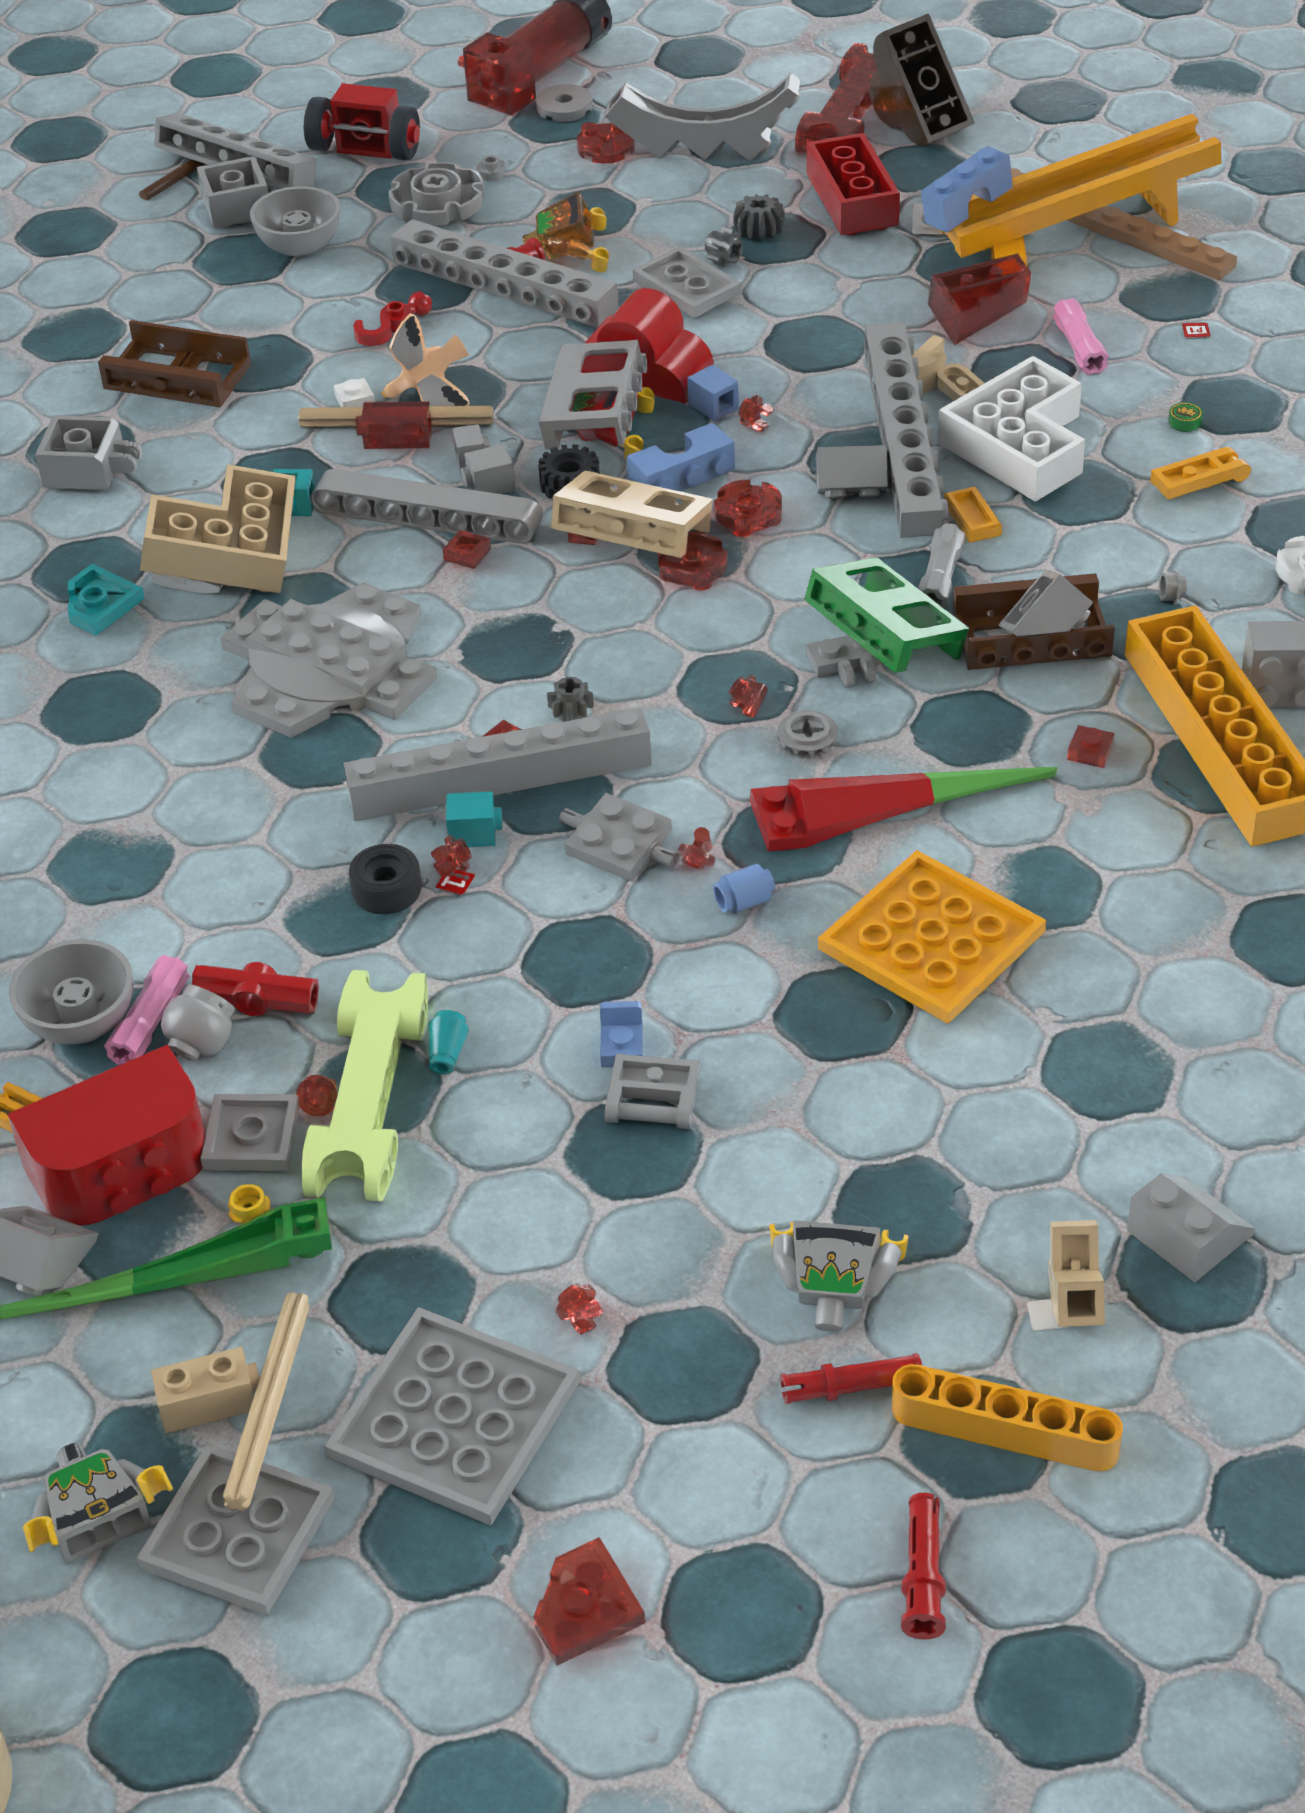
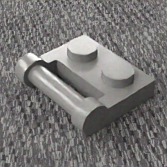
[605,1054,700,1130]

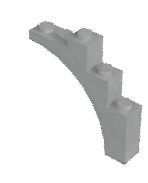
[604,73,800,162]

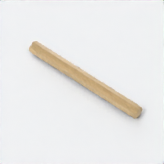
[298,406,494,427]
[223,1291,310,1511]

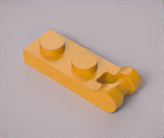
[1150,447,1251,500]

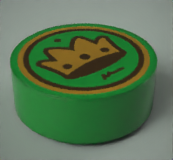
[1168,402,1203,432]

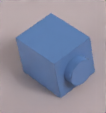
[688,365,739,421]

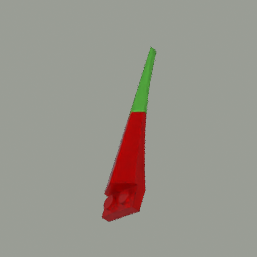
[749,767,1058,851]

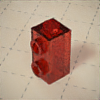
[356,401,433,449]

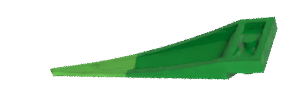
[0,1197,332,1320]

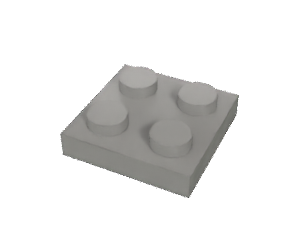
[201,1094,300,1171]

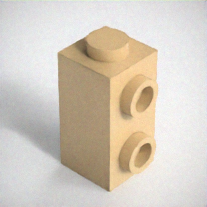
[151,1346,260,1433]

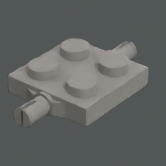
[559,793,679,881]

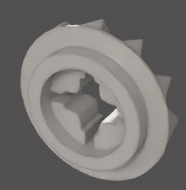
[778,711,838,757]

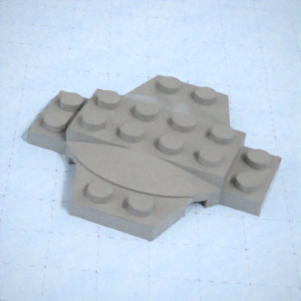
[220,583,438,738]

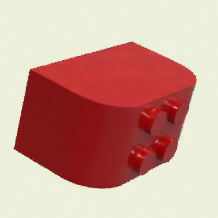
[7,1044,206,1226]

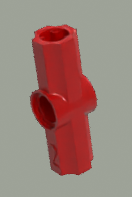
[191,962,319,1016]

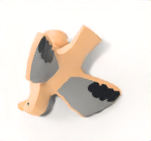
[381,313,470,406]

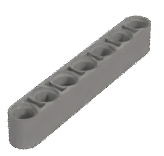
[310,469,543,544]

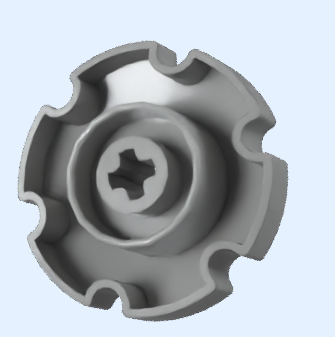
[388,162,485,226]

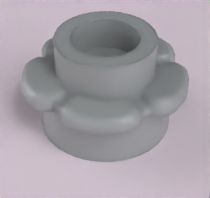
[477,155,506,182]
[1159,569,1187,605]

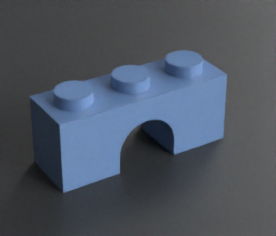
[921,146,1013,233]
[626,422,735,491]

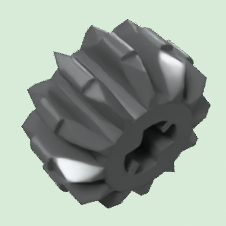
[733,194,785,241]

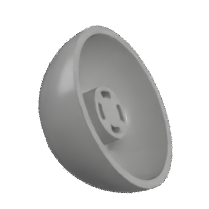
[250,186,341,257]
[9,939,133,1045]

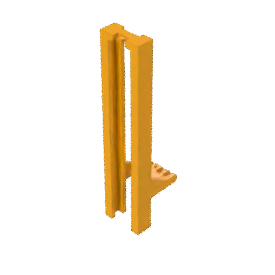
[939,113,1222,258]

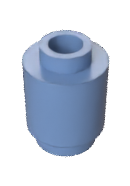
[713,863,775,913]

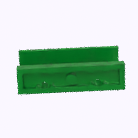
[804,557,969,673]

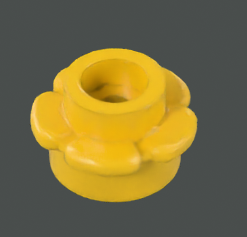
[228,1184,271,1223]

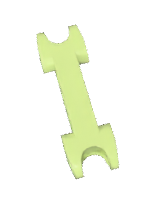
[302,970,428,1202]

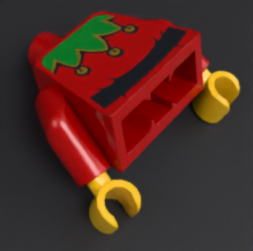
[570,387,655,460]

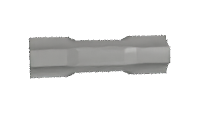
[918,523,965,608]

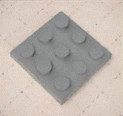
[136,1443,335,1616]

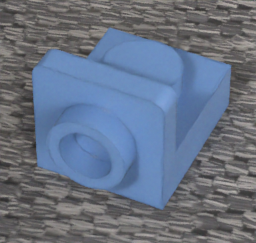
[600,1001,643,1067]

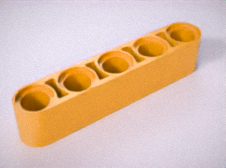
[892,1364,1123,1471]

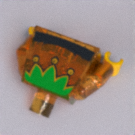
[522,191,609,272]

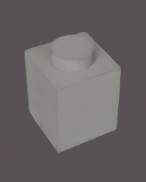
[461,444,515,494]

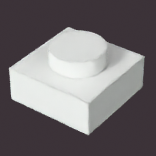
[333,378,375,407]

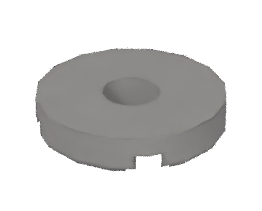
[536,84,593,122]

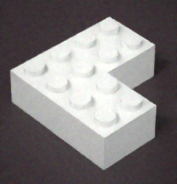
[938,356,1085,502]

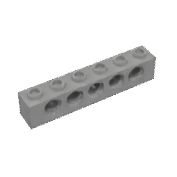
[154,113,316,189]

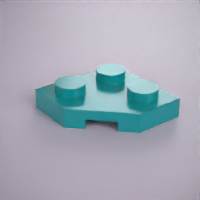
[68,563,145,636]

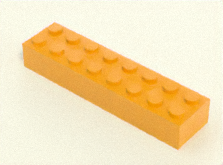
[1124,605,1305,847]

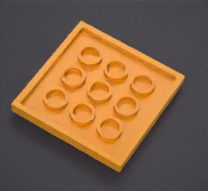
[818,850,1046,1024]

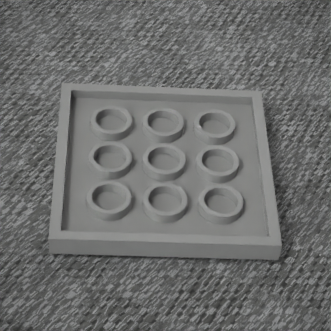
[324,1307,581,1526]

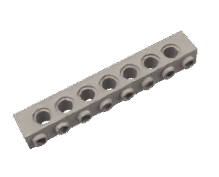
[390,219,619,328]
[864,322,948,538]

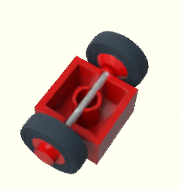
[303,83,420,160]

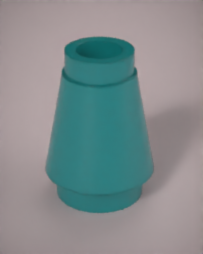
[428,1010,469,1075]

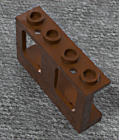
[98,320,251,408]
[952,573,1115,670]

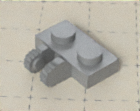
[806,635,883,687]

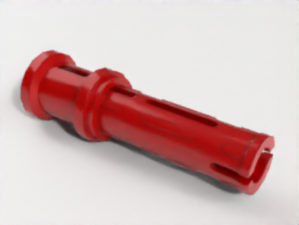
[901,1492,946,1640]

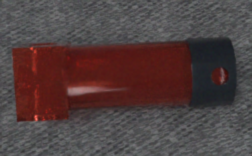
[457,0,612,116]

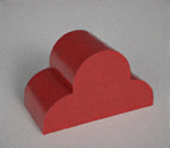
[581,288,714,404]

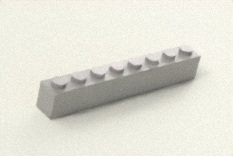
[344,708,652,821]

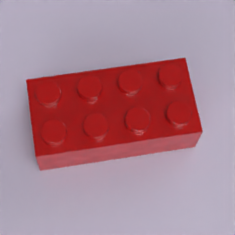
[807,133,900,235]

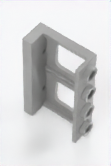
[539,340,647,450]

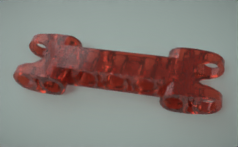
[795,42,878,154]

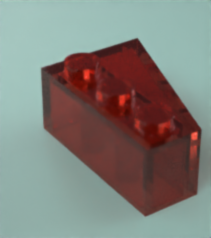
[928,253,1032,345]

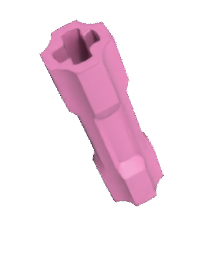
[1053,298,1109,375]
[104,954,190,1065]

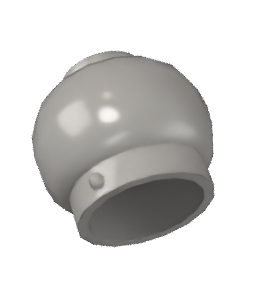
[161,985,235,1061]

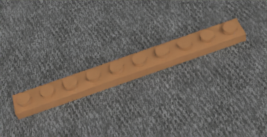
[1011,168,1237,280]

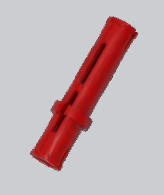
[780,1353,922,1405]

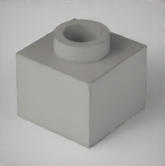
[452,424,490,475]

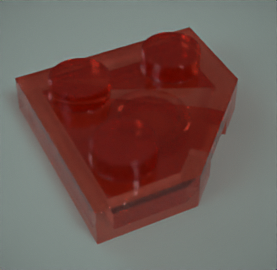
[533,1537,646,1666]

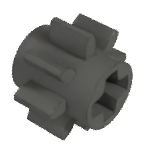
[705,225,743,267]
[547,677,594,722]

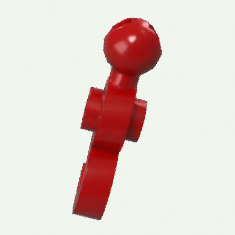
[353,291,433,346]

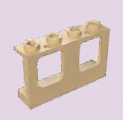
[551,471,713,558]

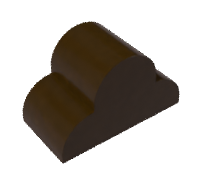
[869,13,975,146]

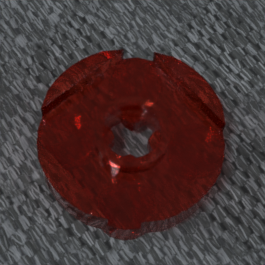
[577,122,635,164]
[714,479,782,537]
[657,531,728,591]

